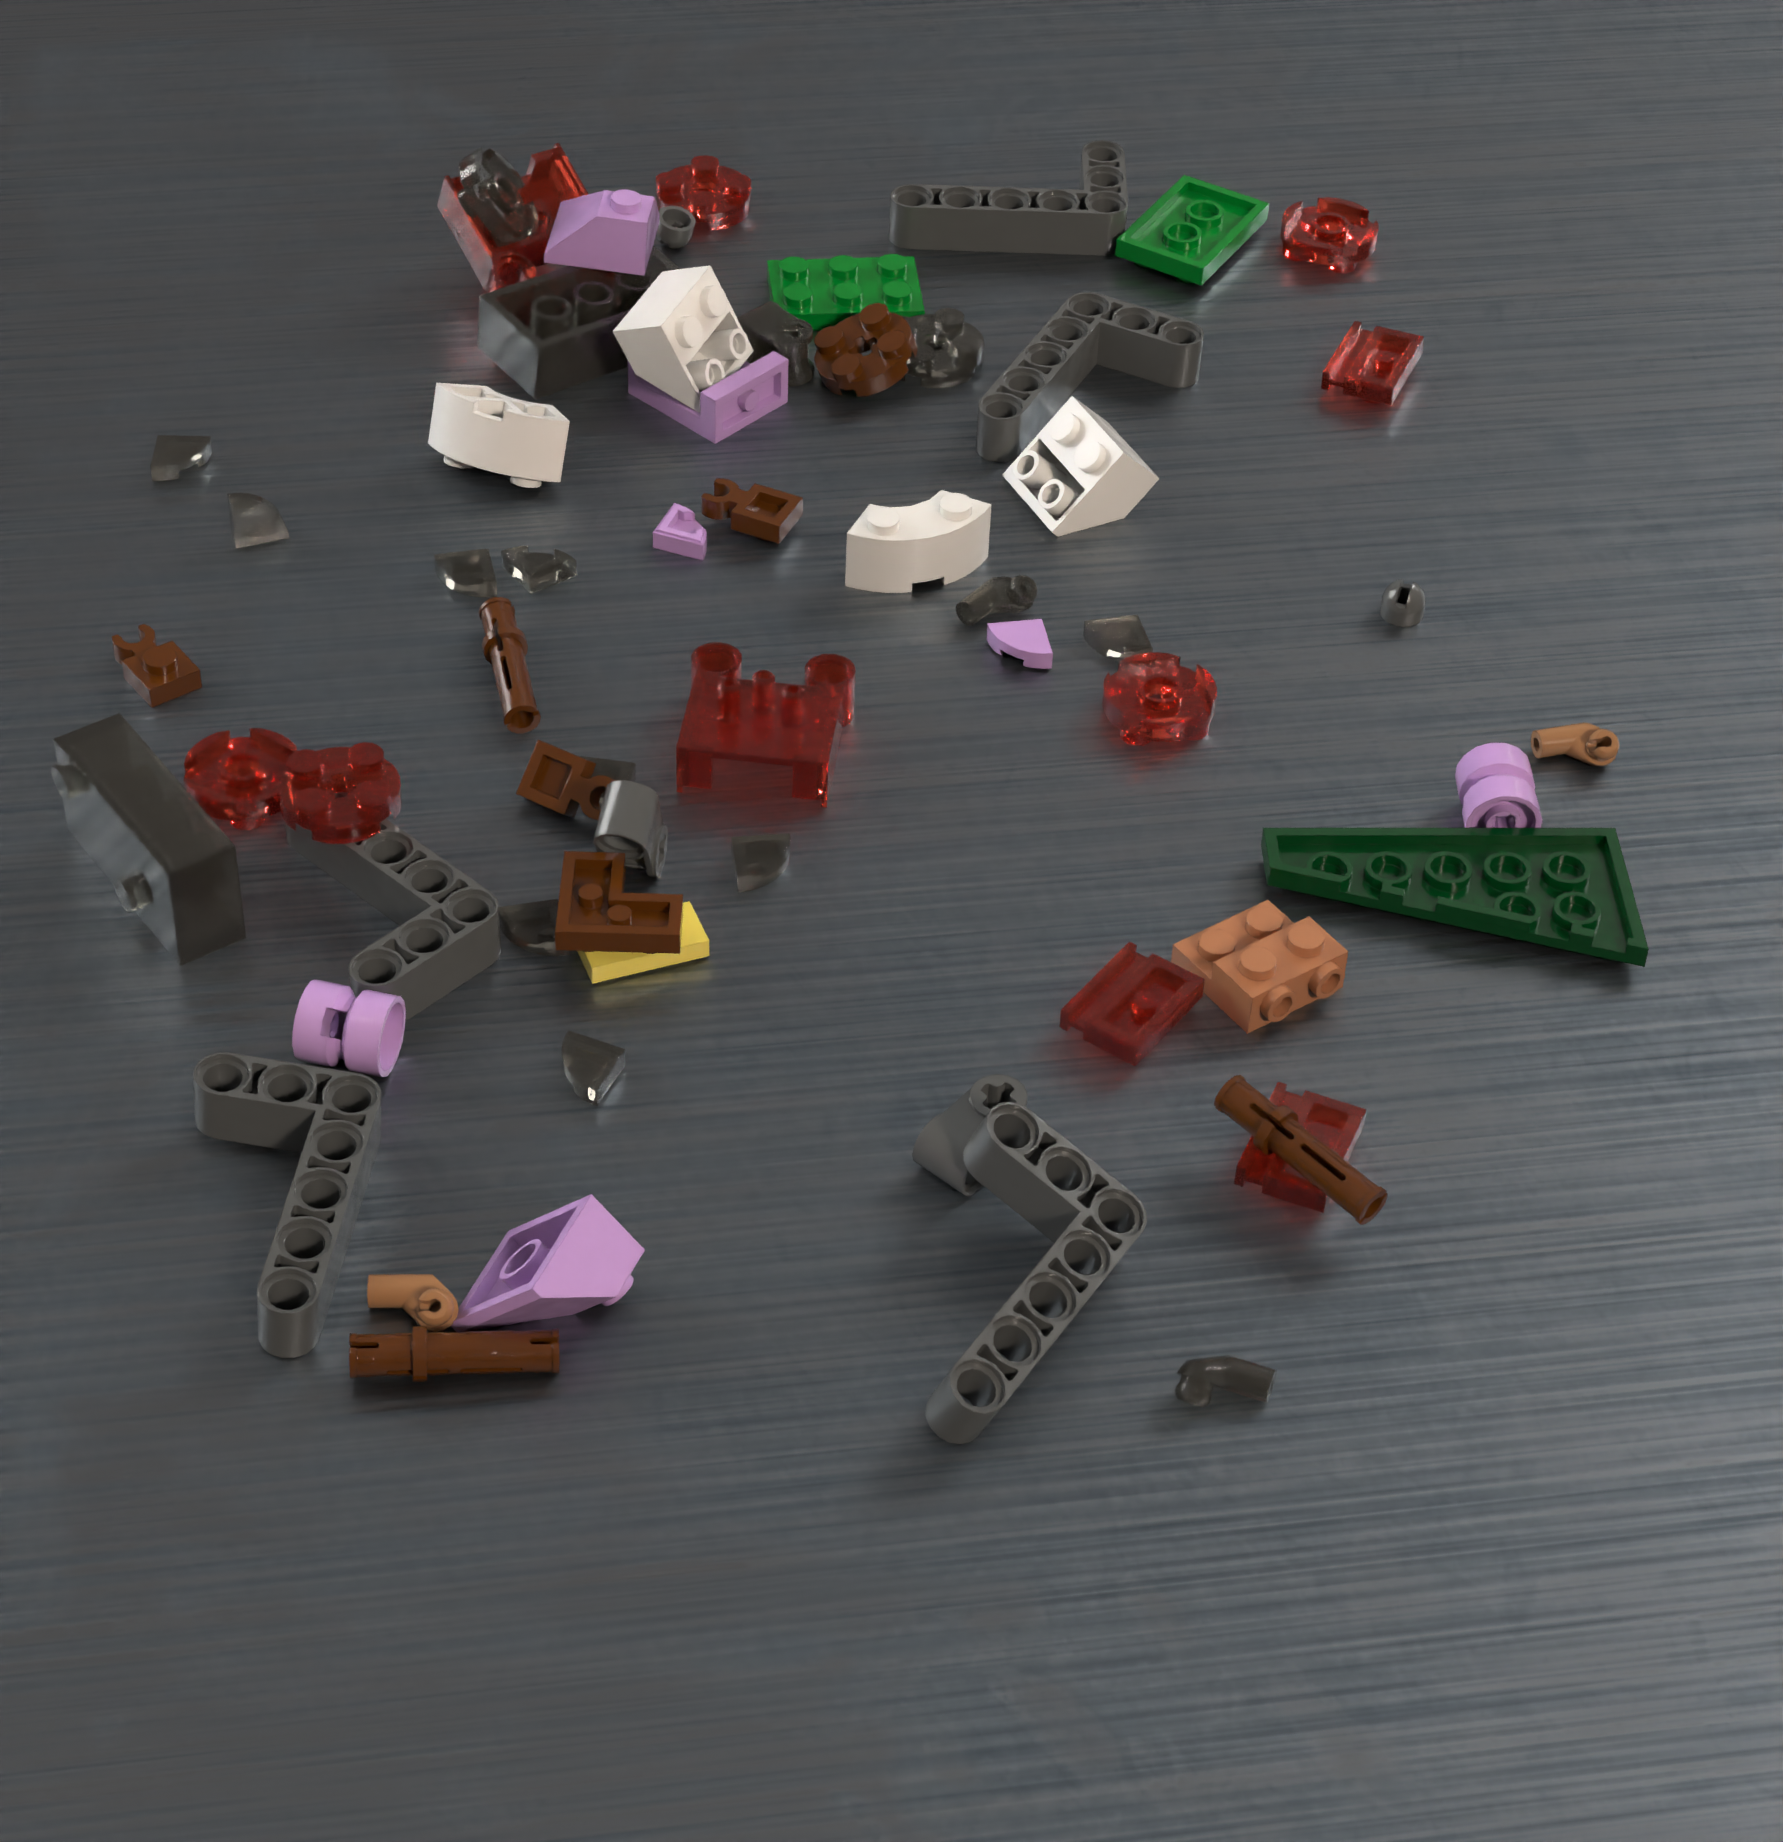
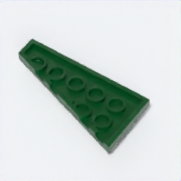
[1261,828,1649,967]

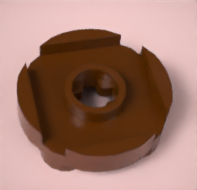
[814,303,918,397]

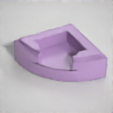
[653,503,707,561]
[986,619,1053,669]

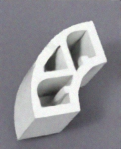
[428,383,570,488]
[845,490,991,593]

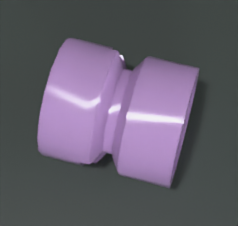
[1455,743,1542,828]
[292,979,406,1077]

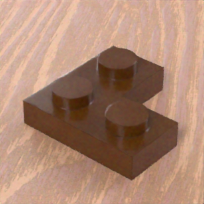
[555,851,683,954]

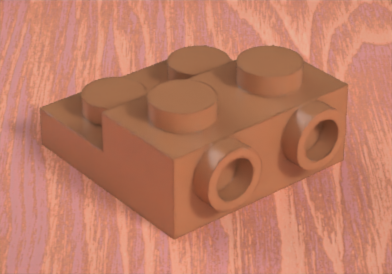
[1171,900,1349,1034]

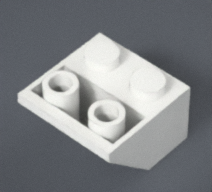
[613,265,754,412]
[1002,396,1160,537]

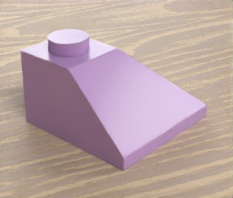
[544,189,660,276]
[451,1194,645,1332]

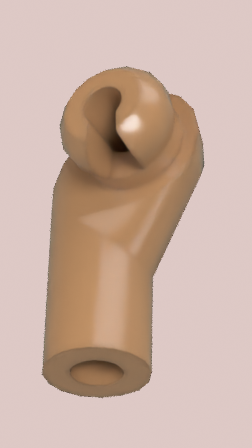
[1531,722,1620,766]
[367,1274,459,1332]

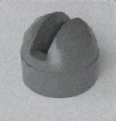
[656,206,696,249]
[1380,579,1426,627]

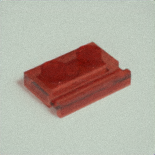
[1321,321,1424,405]
[1059,941,1205,1066]
[1234,1082,1367,1213]

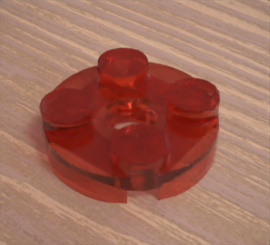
[655,155,752,231]
[1280,197,1379,273]
[1102,652,1217,746]
[184,728,303,830]
[279,742,402,844]

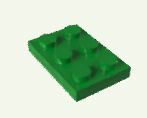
[1115,175,1269,286]
[767,254,925,332]

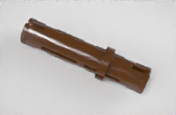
[479,597,541,734]
[1214,1075,1388,1225]
[349,1326,560,1382]

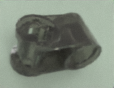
[737,301,815,387]

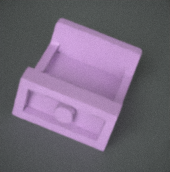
[628,351,789,444]

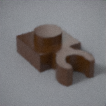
[701,478,803,544]
[112,624,202,708]
[516,740,618,821]

